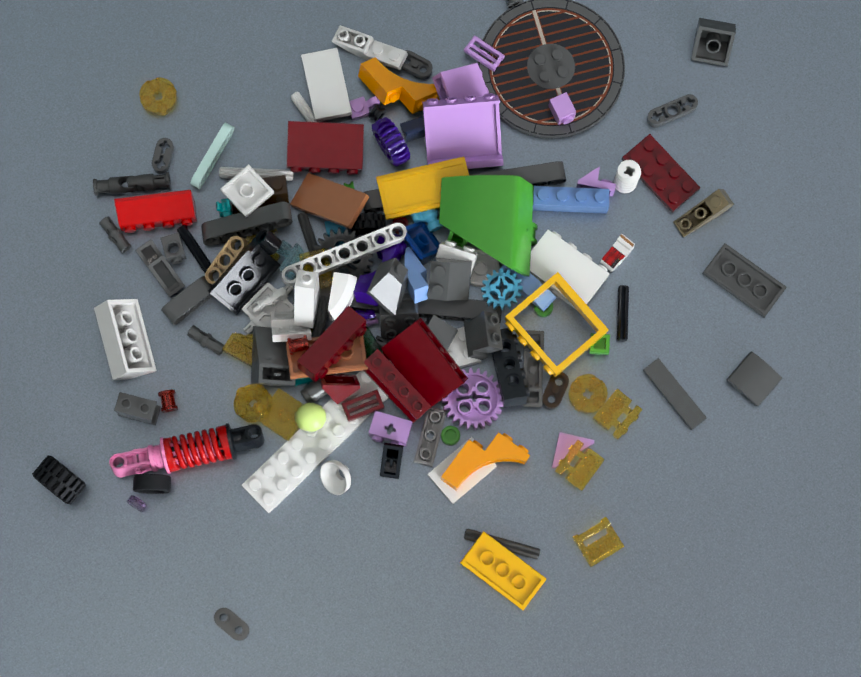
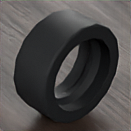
[133,474,171,494]

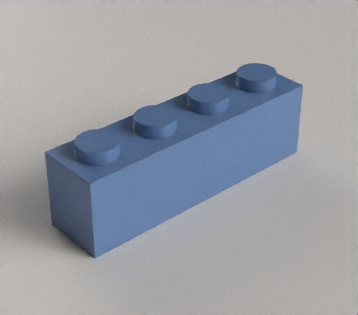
[533,186,610,214]

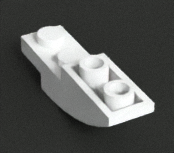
[332,25,408,70]

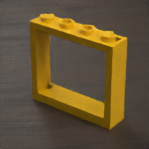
[504,272,609,377]

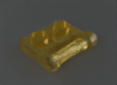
[572,517,624,567]

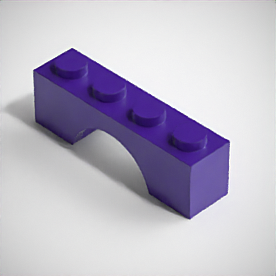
[353,234,406,306]

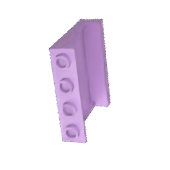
[423,93,504,169]

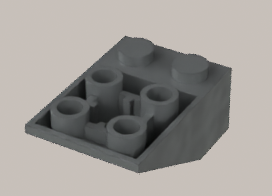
[251,326,296,386]

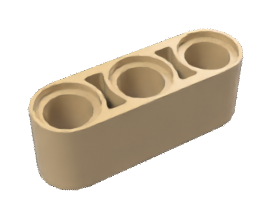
[205,236,248,284]

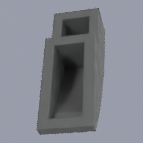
[135,239,185,297]

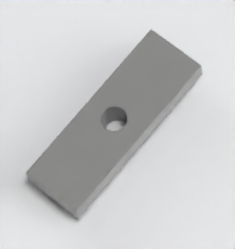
[414,407,447,467]

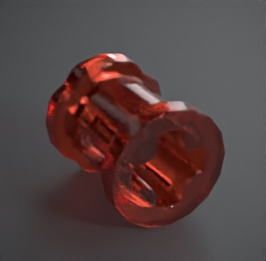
[287,334,309,355]
[158,389,178,413]

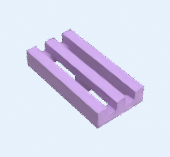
[464,35,505,72]

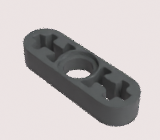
[647,94,698,127]

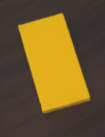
[460,531,547,610]

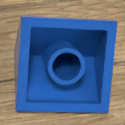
[399,222,440,266]

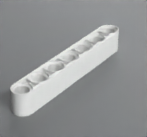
[281,223,407,286]

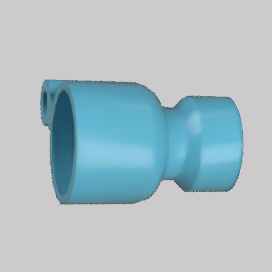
[411,208,443,233]

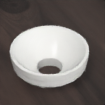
[320,460,351,495]

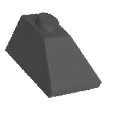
[367,258,408,316]

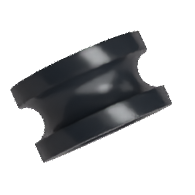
[369,104,386,122]

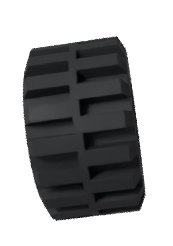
[32,455,86,505]

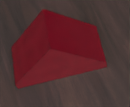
[319,374,360,404]

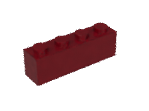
[297,306,367,382]

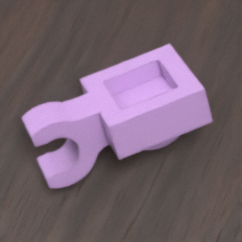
[349,96,380,121]

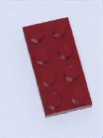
[622,134,701,213]

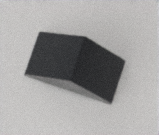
[380,442,404,479]

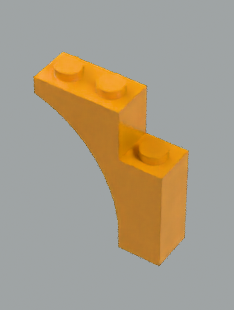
[358,57,440,114]
[441,432,530,491]

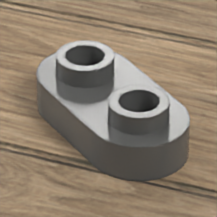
[401,50,433,79]
[214,608,249,641]

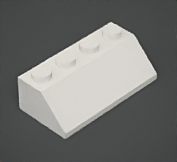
[94,299,157,380]

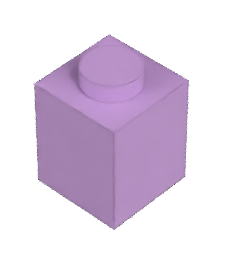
[548,92,576,125]

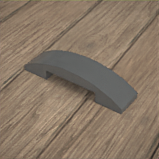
[523,330,544,408]

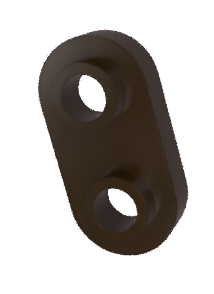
[542,372,569,409]

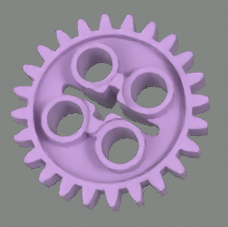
[441,368,503,430]

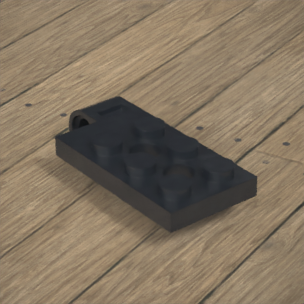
[208,228,282,315]

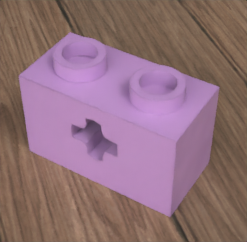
[369,411,413,447]

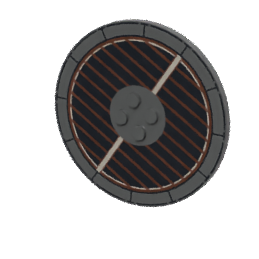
[477,0,625,139]

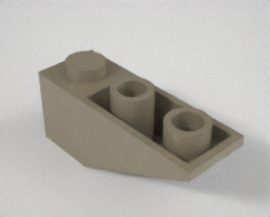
[674,189,735,237]

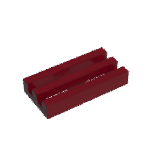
[341,390,384,422]

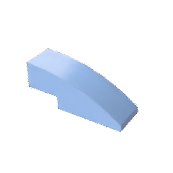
[405,247,428,304]
[498,265,556,312]

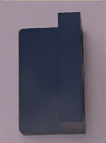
[400,116,425,143]

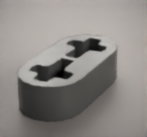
[152,138,174,174]

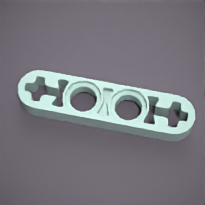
[190,123,235,189]

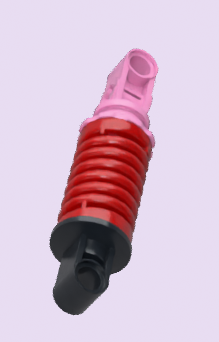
[109,423,265,478]

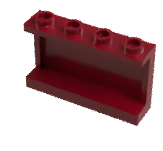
[287,121,364,175]
[381,317,468,406]
[363,349,432,423]

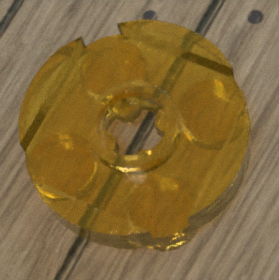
[139,77,177,116]
[568,374,608,413]
[234,384,272,422]

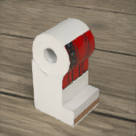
[600,234,635,272]

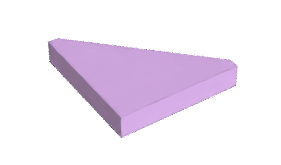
[552,432,595,468]

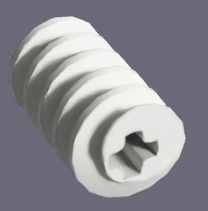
[613,160,641,194]

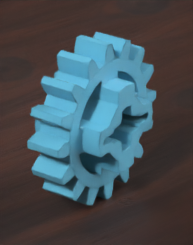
[481,268,523,311]

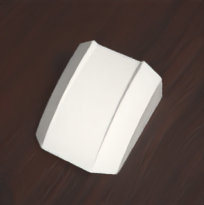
[328,272,357,322]

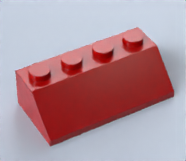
[114,190,197,233]

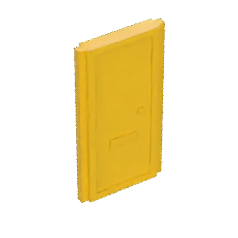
[376,156,469,220]

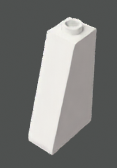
[294,270,321,328]

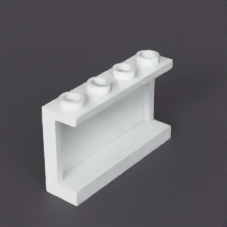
[530,230,610,309]

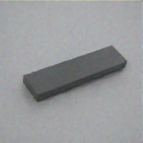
[643,358,707,430]

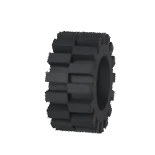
[352,212,386,236]

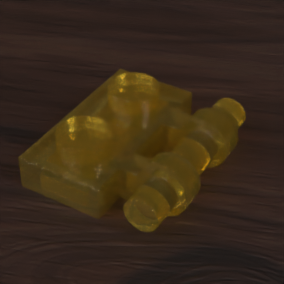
[593,389,642,439]
[555,440,605,491]

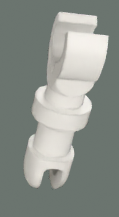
[251,287,288,312]

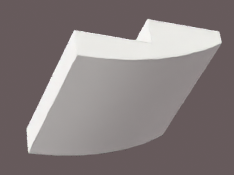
[270,311,312,342]

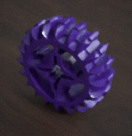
[372,117,410,167]

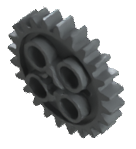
[312,227,373,286]

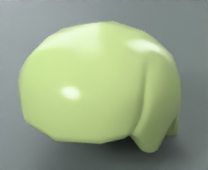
[295,403,326,432]

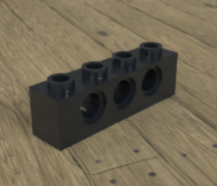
[492,328,530,408]

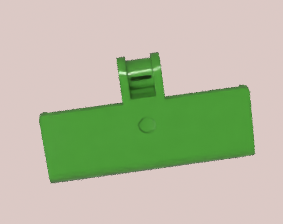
[439,175,538,276]

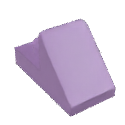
[576,167,616,197]

